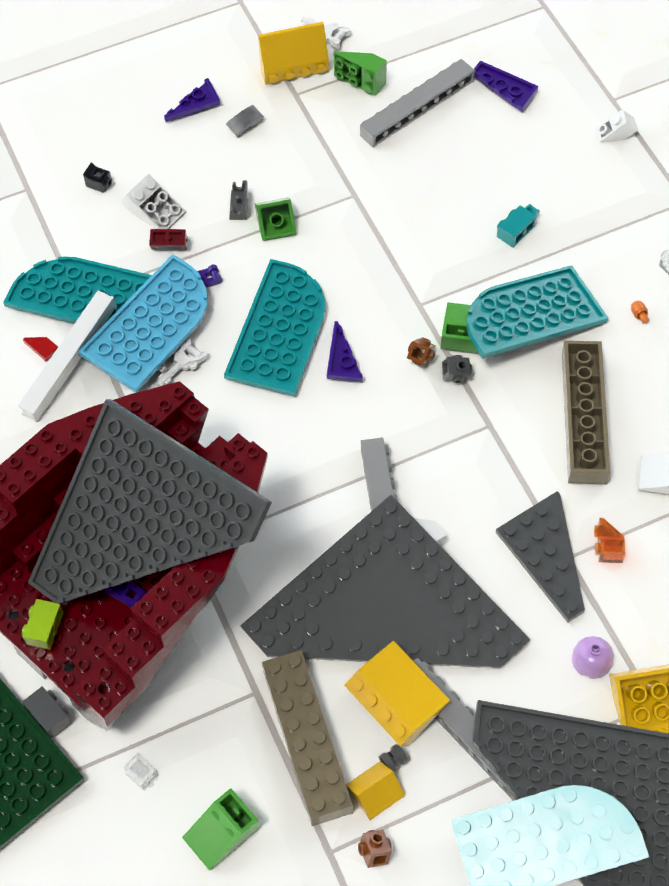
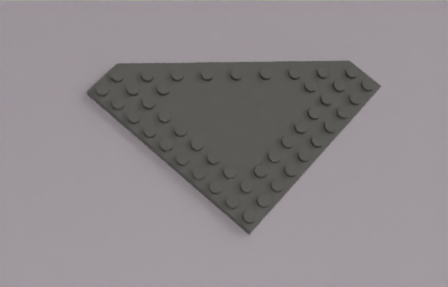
[28,399,272,604]
[240,495,531,669]
[472,700,669,886]

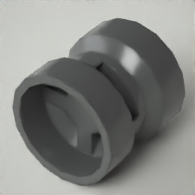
[379,744,408,772]

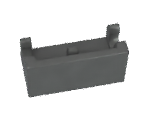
[229,180,249,220]

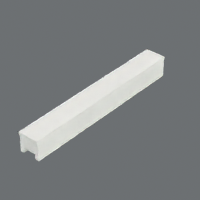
[18,291,117,422]

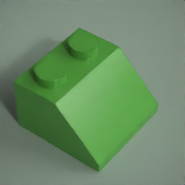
[254,197,297,240]

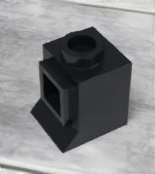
[83,162,112,193]

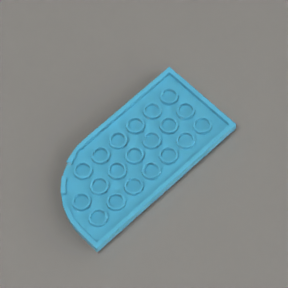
[78,254,207,393]

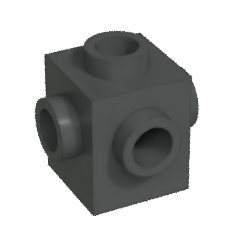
[442,355,472,383]

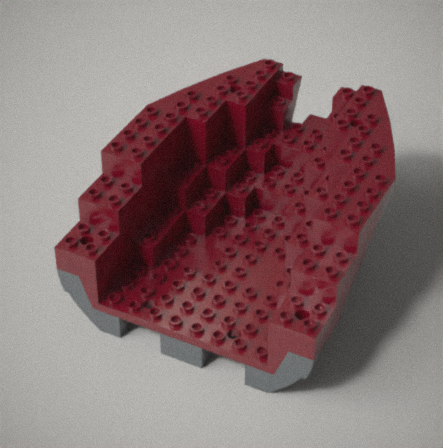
[0,381,268,731]

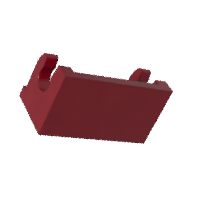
[149,229,188,250]

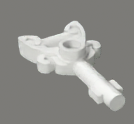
[301,16,352,49]
[156,338,209,386]

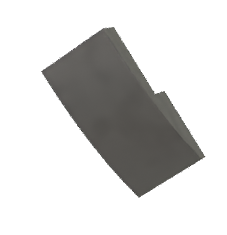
[226,105,264,137]

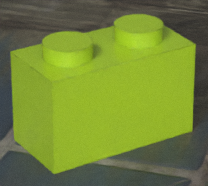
[22,599,64,650]

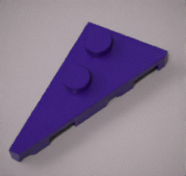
[164,78,220,122]
[327,321,363,382]

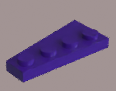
[474,60,539,112]

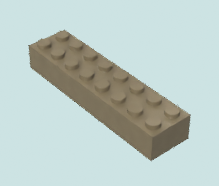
[562,340,610,484]
[262,650,353,826]

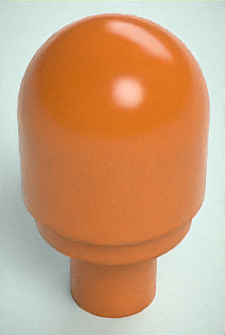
[631,301,649,323]

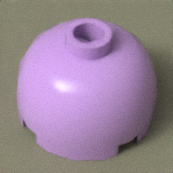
[571,636,614,679]

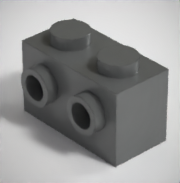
[22,686,71,738]

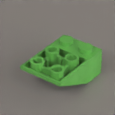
[333,51,387,96]
[440,302,477,353]
[182,788,260,871]

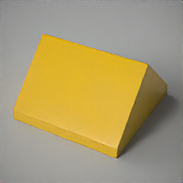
[346,761,405,821]

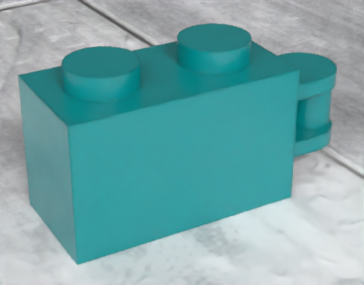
[496,204,540,248]

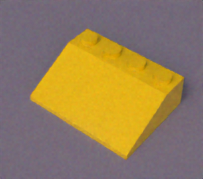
[258,21,329,85]
[344,641,451,746]
[609,664,669,733]

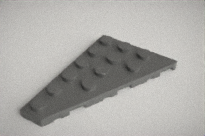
[495,491,585,623]

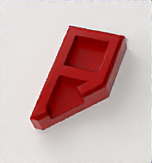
[23,337,58,362]

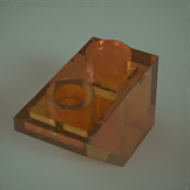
[594,518,625,563]

